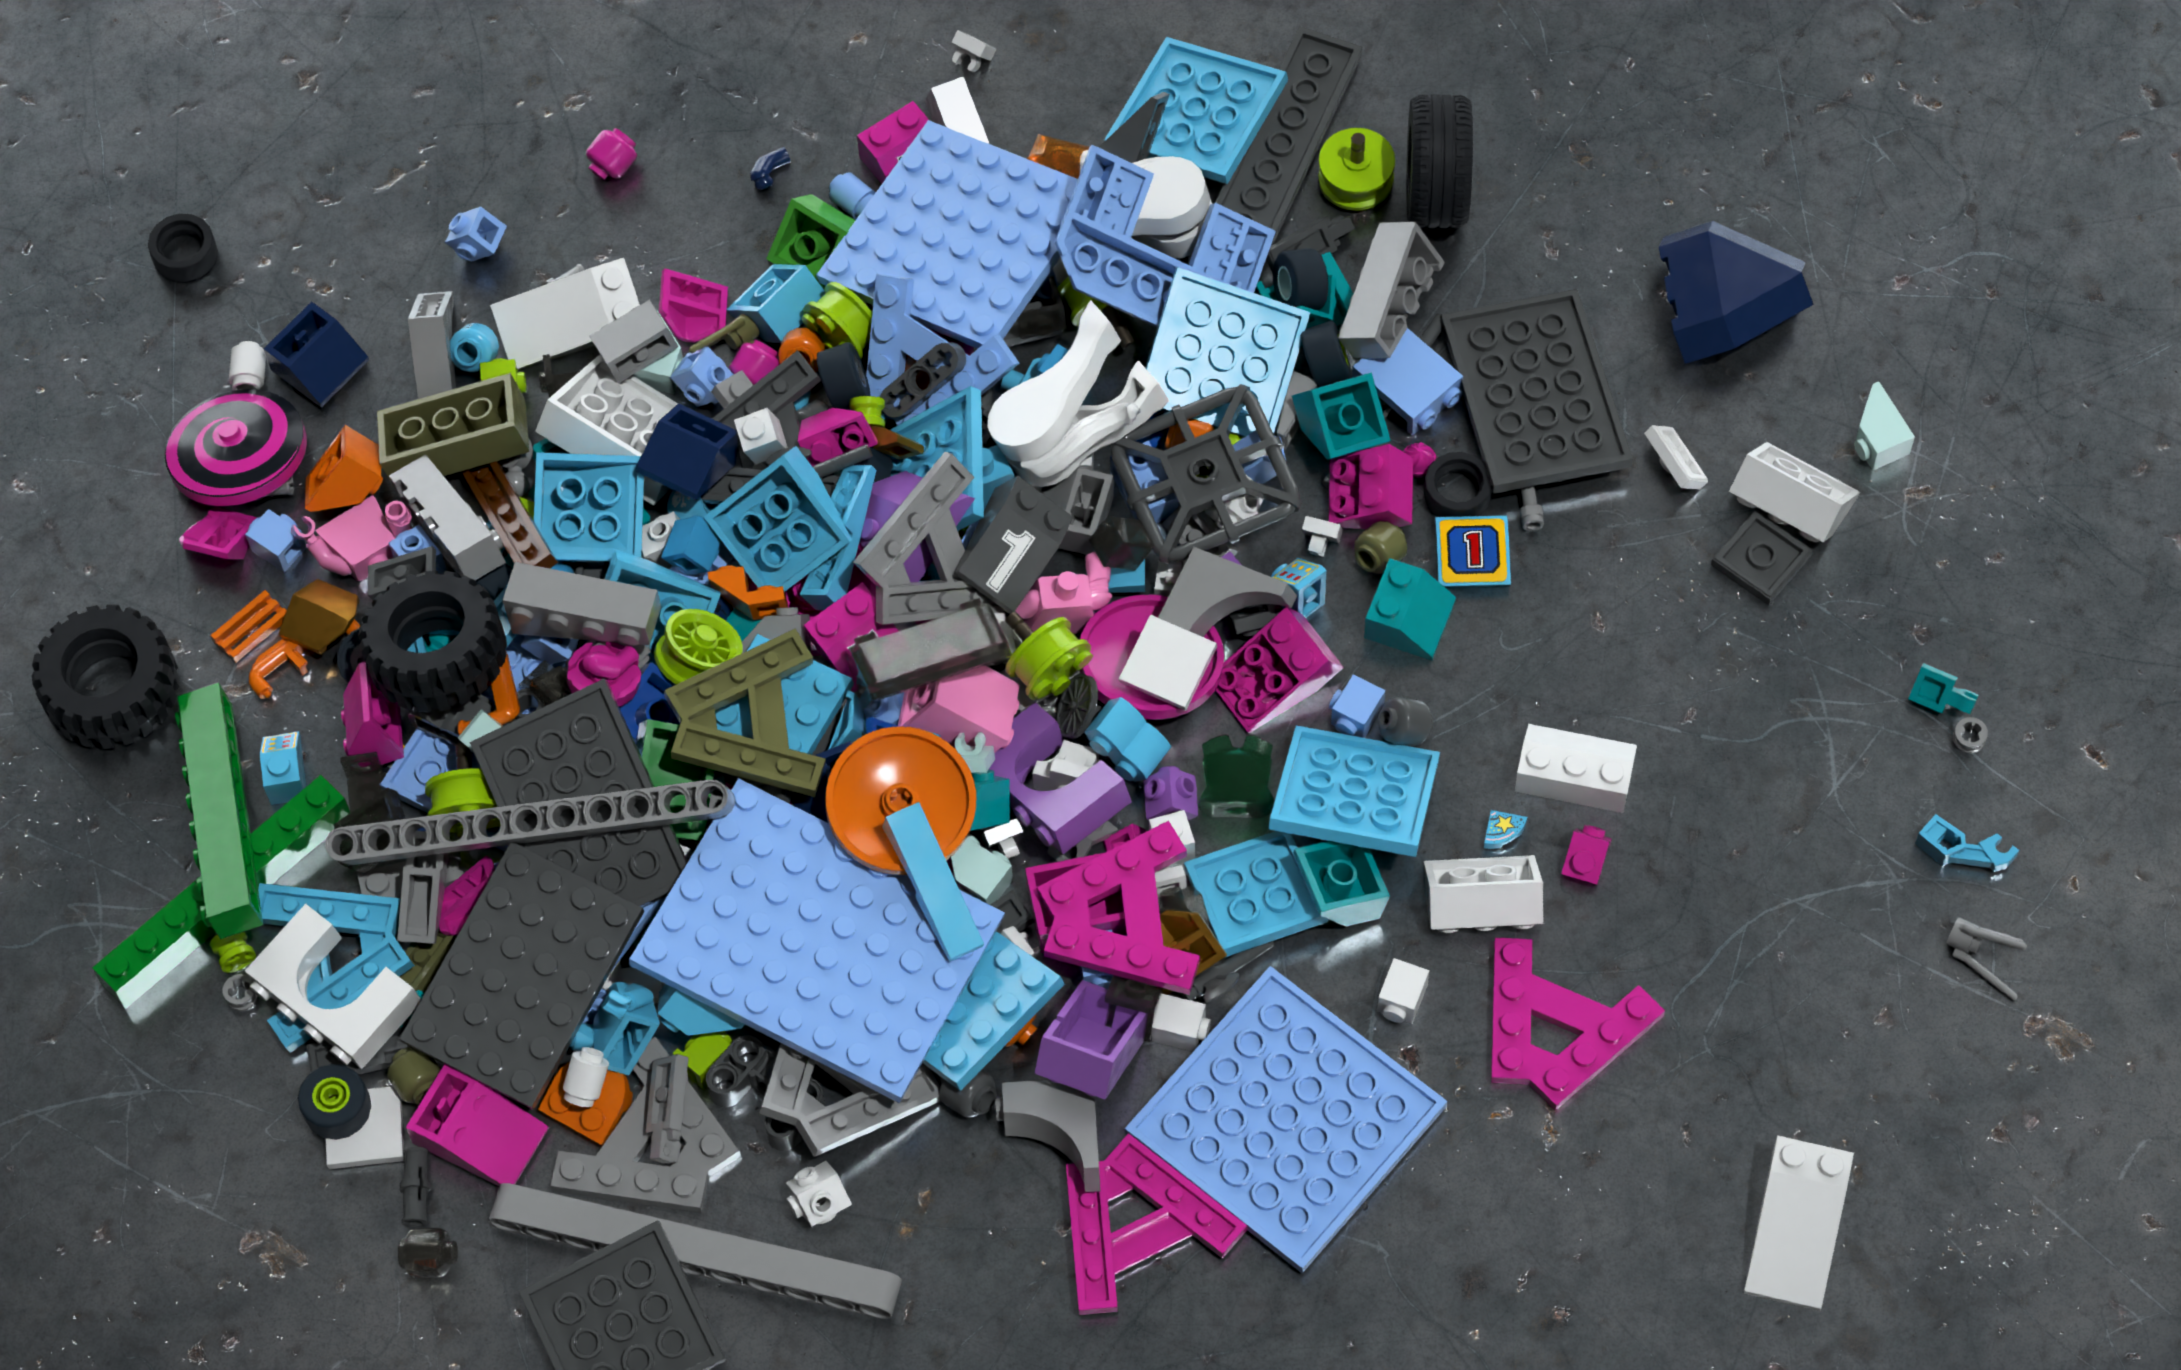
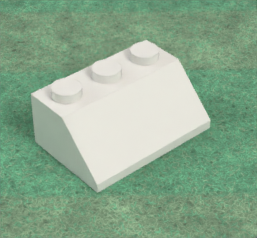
[1729,442,1860,542]
[1515,724,1637,813]
[1423,855,1543,933]

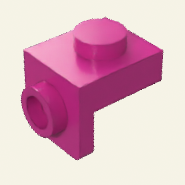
[1561,825,1612,885]

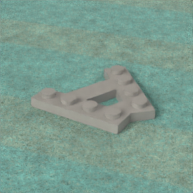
[853,452,1007,624]
[550,1036,741,1213]
[759,1043,941,1157]

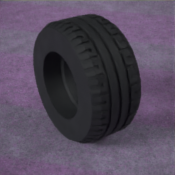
[1406,94,1473,228]

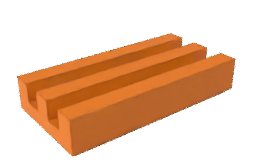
[210,590,287,663]

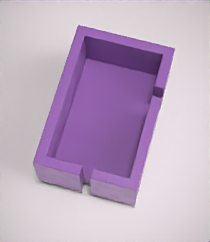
[1034,980,1152,1099]

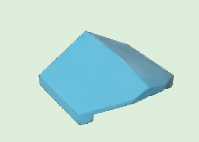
[828,691,867,750]

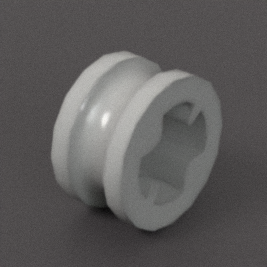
[1953,717,1988,753]
[222,974,259,1011]

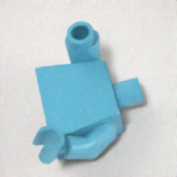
[569,982,660,1075]

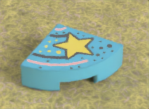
[1484,810,1527,849]

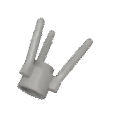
[1947,917,2027,1000]

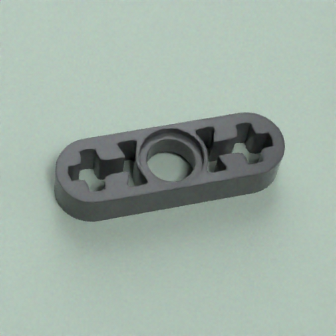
[880,342,966,417]

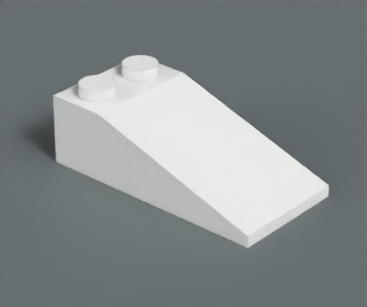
[490,258,640,370]
[1744,1135,1854,1311]

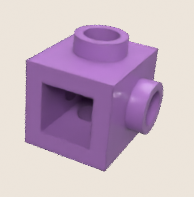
[1143,766,1198,821]

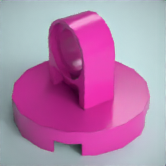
[567,642,641,706]

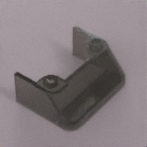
[845,598,1012,710]

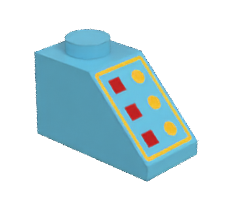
[1271,558,1327,618]
[260,731,306,805]

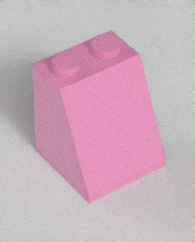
[897,645,1020,753]

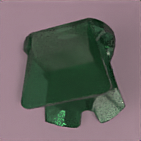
[1198,734,1275,818]

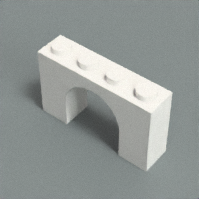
[245,904,421,1069]

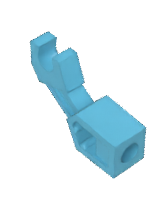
[1915,814,2019,872]

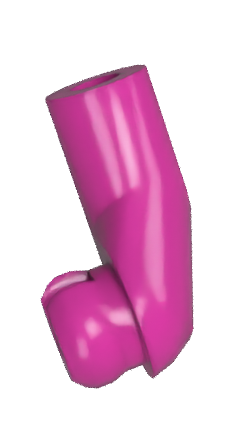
[582,645,639,679]

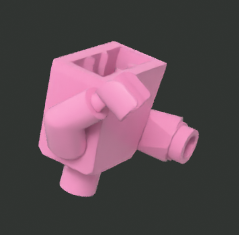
[291,495,412,581]
[1015,552,1112,634]

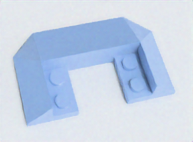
[1055,145,1276,327]

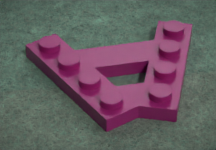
[1037,821,1200,995]
[1491,938,1665,1111]
[1066,1133,1247,1315]

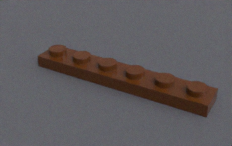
[461,461,558,569]

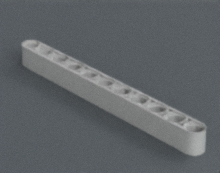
[325,780,735,865]
[488,1183,902,1319]

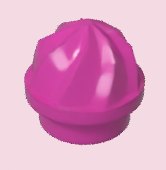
[1403,442,1436,478]

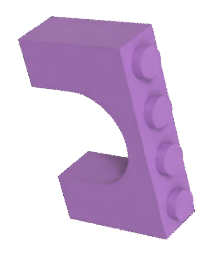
[989,702,1132,854]

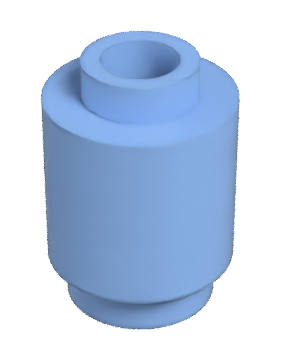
[829,172,876,219]

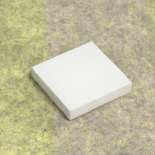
[1119,615,1217,711]
[326,1086,404,1169]

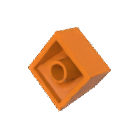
[305,425,383,512]

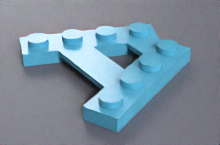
[258,883,415,1053]

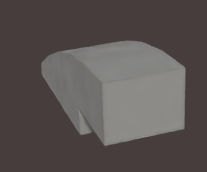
[397,831,450,944]

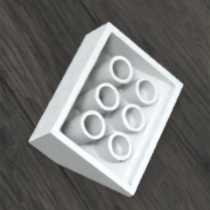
[535,355,678,505]

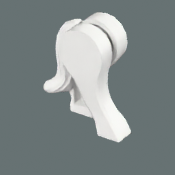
[1053,150,1212,284]
[987,300,1169,487]

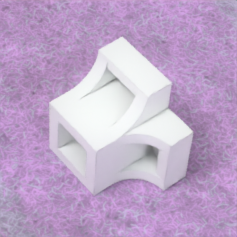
[1032,740,1099,791]

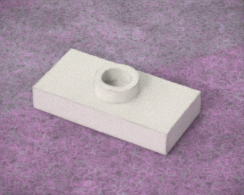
[1644,425,1708,490]

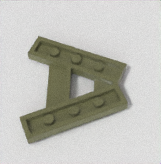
[664,628,826,797]

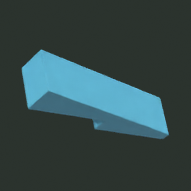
[800,465,876,610]
[882,802,984,962]

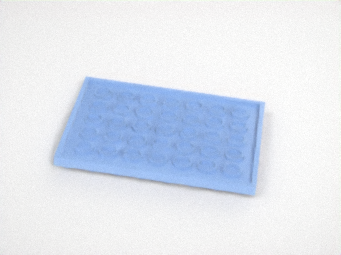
[629,778,1005,1103]

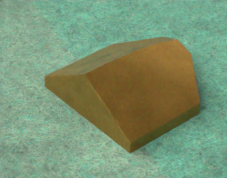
[279,579,359,654]
[1158,910,1227,995]

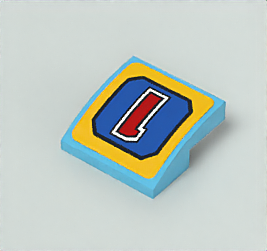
[1435,515,1511,588]

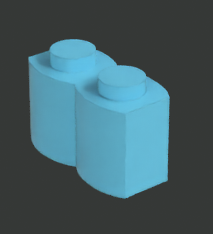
[1084,697,1171,782]

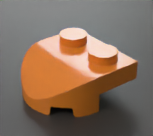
[538,1062,633,1145]

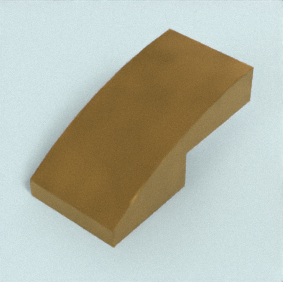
[870,426,924,460]

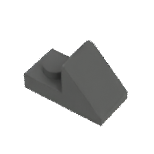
[368,546,436,600]

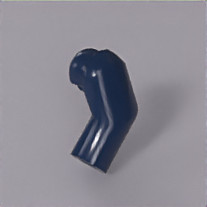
[750,147,791,190]

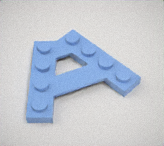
[866,274,1020,425]

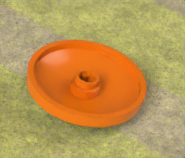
[825,726,977,875]

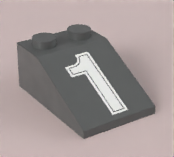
[955,476,1073,614]

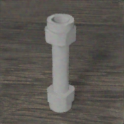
[1520,486,1544,531]

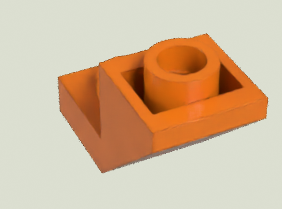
[708,565,788,620]

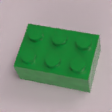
[636,719,714,844]

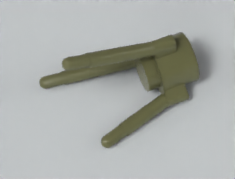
[689,314,759,353]

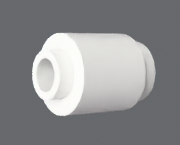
[229,341,266,391]
[563,1047,609,1107]

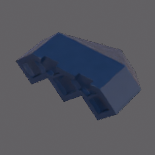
[1659,221,1814,364]

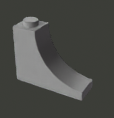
[408,291,456,399]
[1158,547,1297,637]
[995,1080,1100,1192]

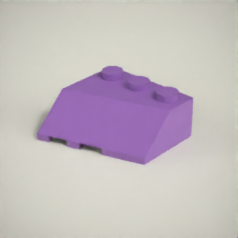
[860,471,975,582]

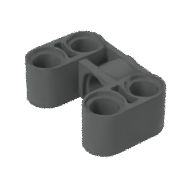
[706,1034,825,1151]

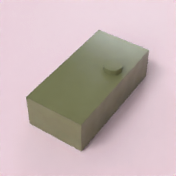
[377,373,529,487]

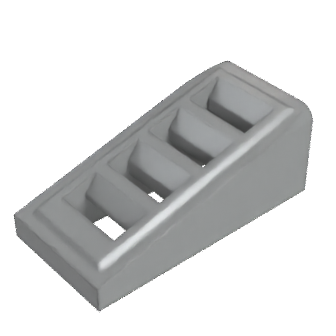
[1277,371,1317,451]

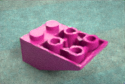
[1216,607,1344,733]
[406,1064,549,1186]

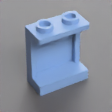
[1352,328,1463,435]

